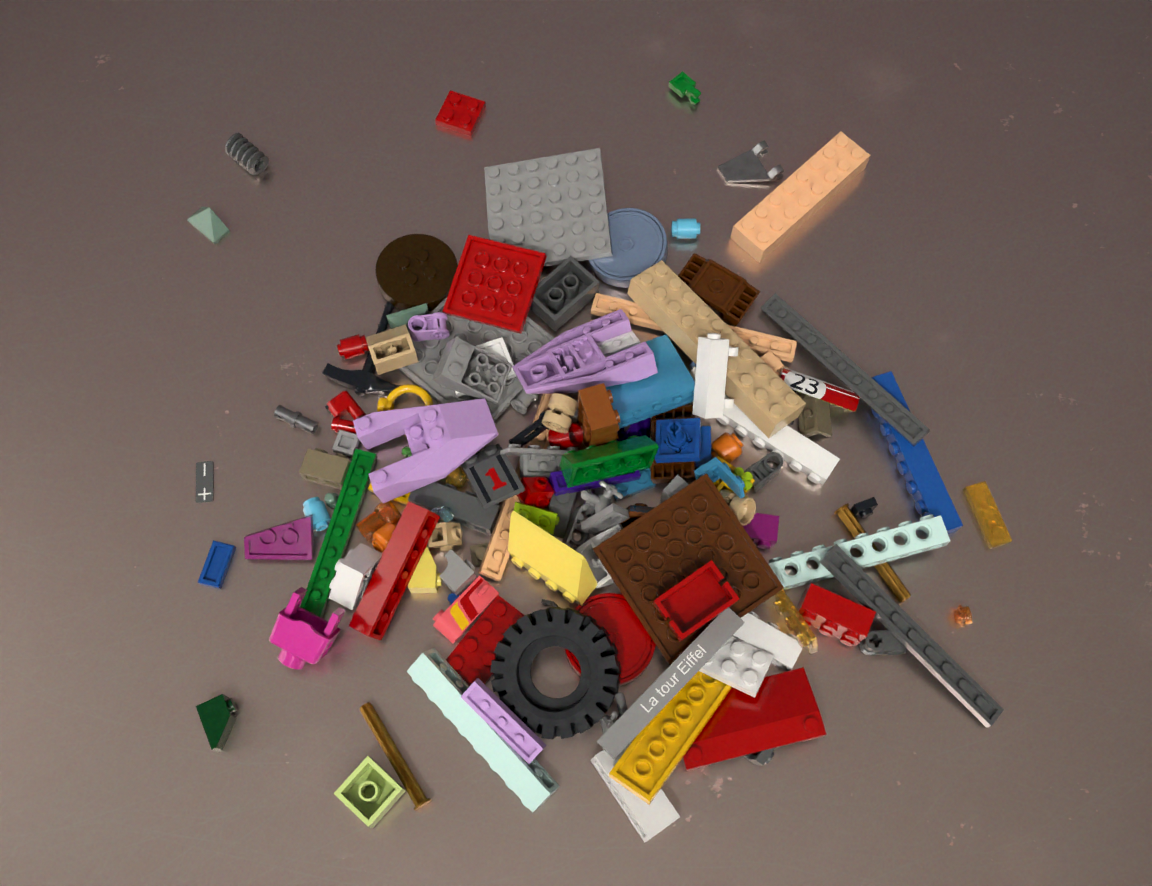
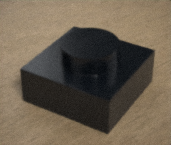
[850,497,878,518]

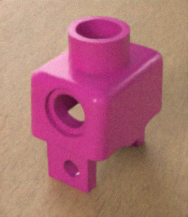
[269,587,346,669]

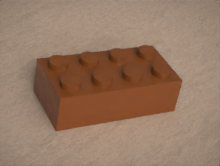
[577,383,620,448]

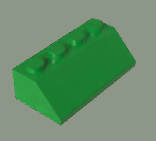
[560,435,659,488]

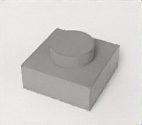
[332,430,360,457]

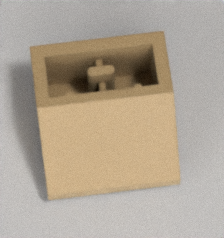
[365,324,418,375]

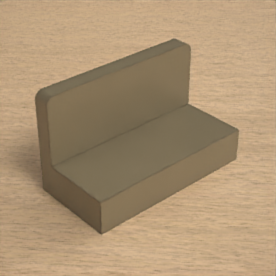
[799,394,832,437]

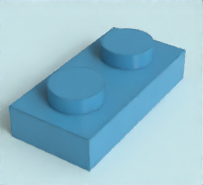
[613,468,656,502]

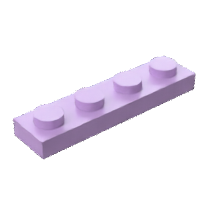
[461,678,546,764]

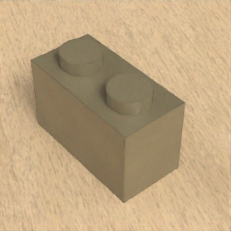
[299,448,351,489]

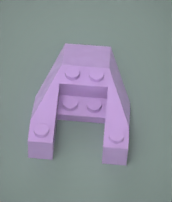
[512,309,658,394]
[353,398,499,503]

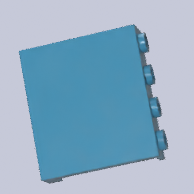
[606,334,695,429]

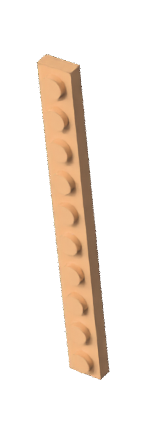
[591,293,797,363]
[478,393,567,581]

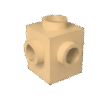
[428,519,462,552]

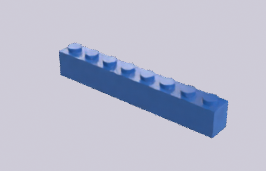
[871,371,963,534]

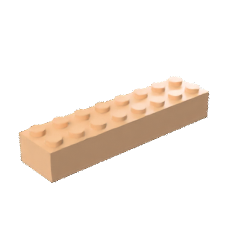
[730,132,870,264]

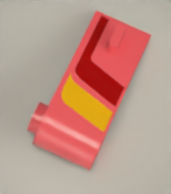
[433,575,499,644]

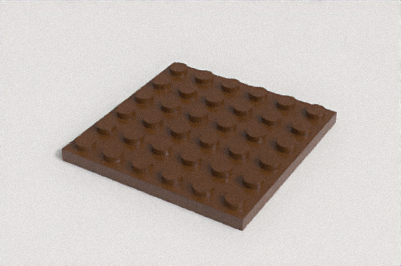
[592,473,784,666]

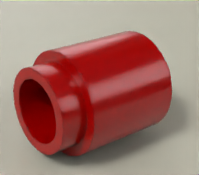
[337,334,369,360]

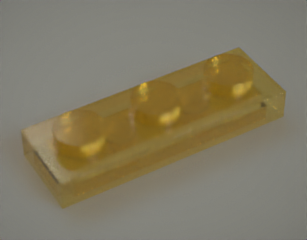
[963,481,1012,549]
[773,589,818,655]

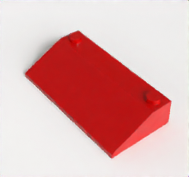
[683,667,827,772]

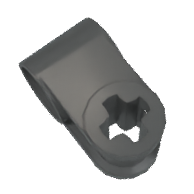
[744,452,783,492]
[859,630,906,655]

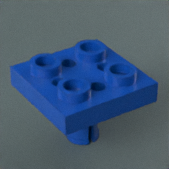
[655,418,701,463]

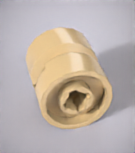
[542,393,578,433]
[720,489,756,526]

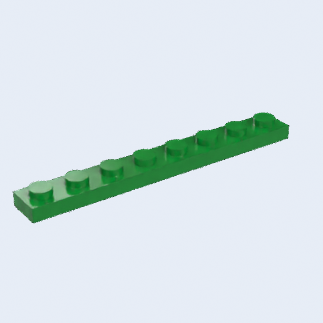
[300,449,377,618]

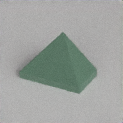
[187,207,230,244]
[386,303,429,331]

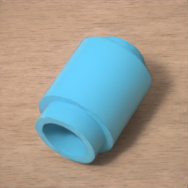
[671,218,700,239]
[303,497,331,531]

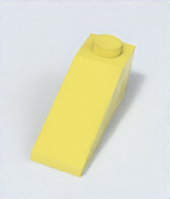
[408,546,442,593]

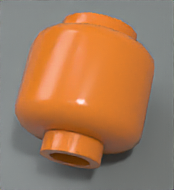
[711,432,744,463]
[372,523,397,553]

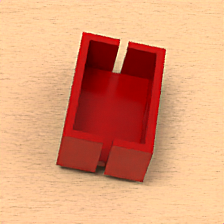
[653,560,740,642]
[793,583,876,646]

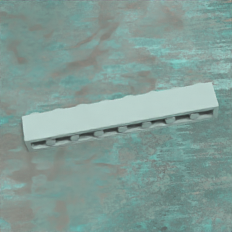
[407,648,560,812]

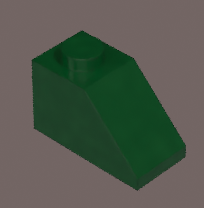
[196,694,237,752]

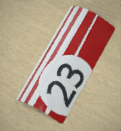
[780,367,860,412]

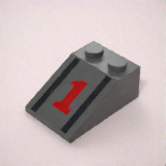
[461,443,525,509]

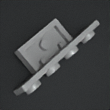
[500,444,579,479]

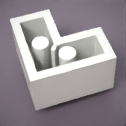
[329,543,382,610]

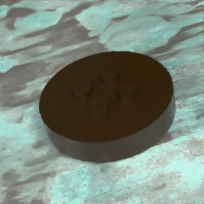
[375,234,458,311]

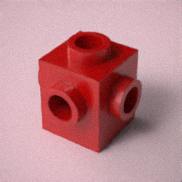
[517,477,554,508]

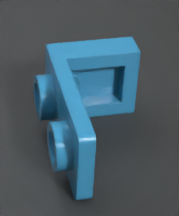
[694,457,745,499]

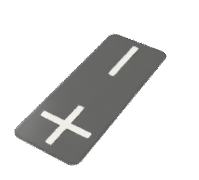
[196,461,213,503]

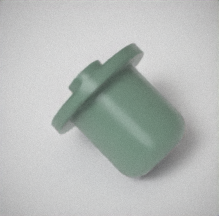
[324,493,339,508]

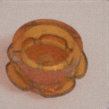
[954,605,972,627]

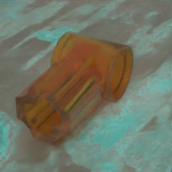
[356,500,402,541]

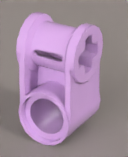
[408,312,450,342]

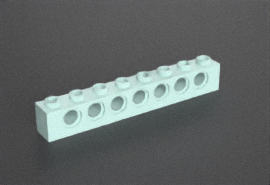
[768,514,950,592]

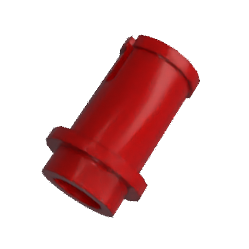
[331,416,357,434]

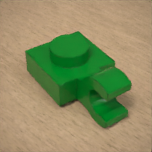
[669,71,701,105]

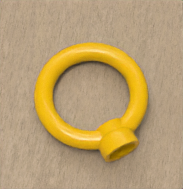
[377,384,433,412]

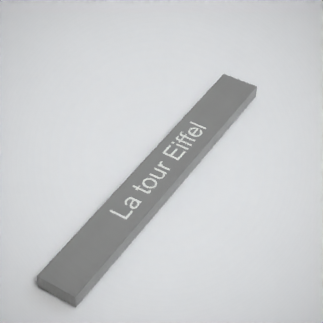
[597,608,745,759]

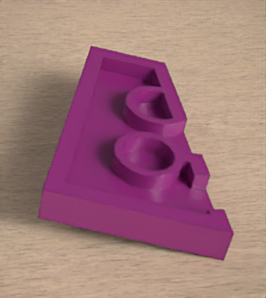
[244,515,314,560]

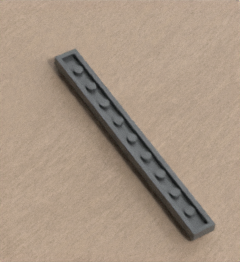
[761,293,930,446]
[819,544,1004,727]

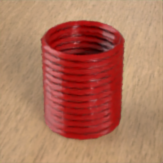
[548,423,583,449]

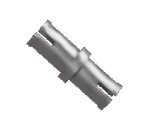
[274,405,319,435]

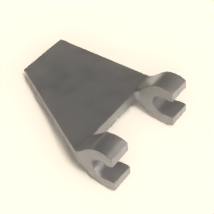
[718,140,784,183]

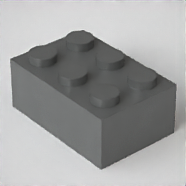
[530,256,600,332]

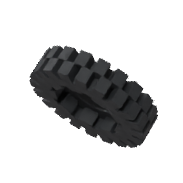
[491,607,621,739]

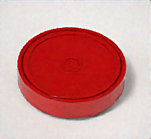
[564,593,655,686]

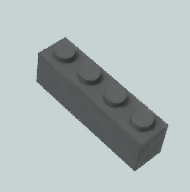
[408,481,500,536]

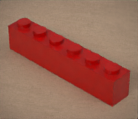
[349,501,440,640]

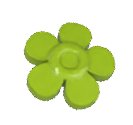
[733,467,753,491]

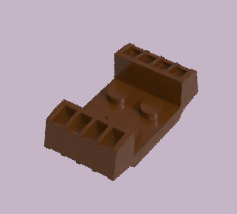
[678,253,760,326]
[651,404,698,484]

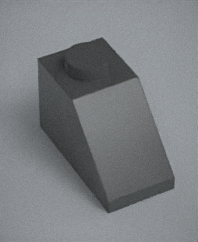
[548,492,577,539]

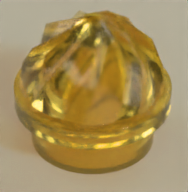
[445,467,466,488]

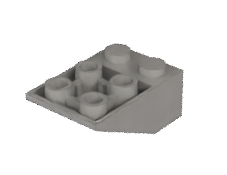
[432,337,512,404]

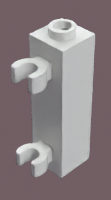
[692,333,739,419]

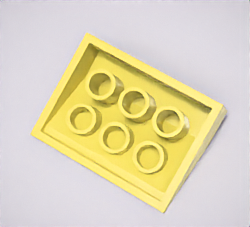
[508,511,598,606]

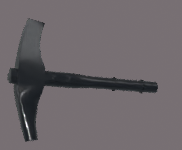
[322,301,406,397]

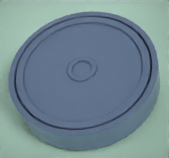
[589,208,668,288]

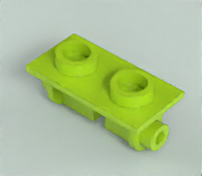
[513,502,560,535]

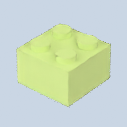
[334,756,406,828]

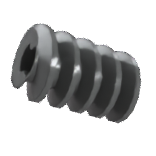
[225,133,269,175]

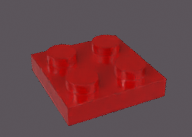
[435,90,486,136]

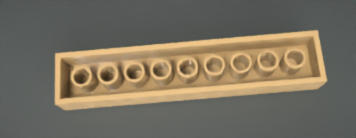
[627,260,806,438]

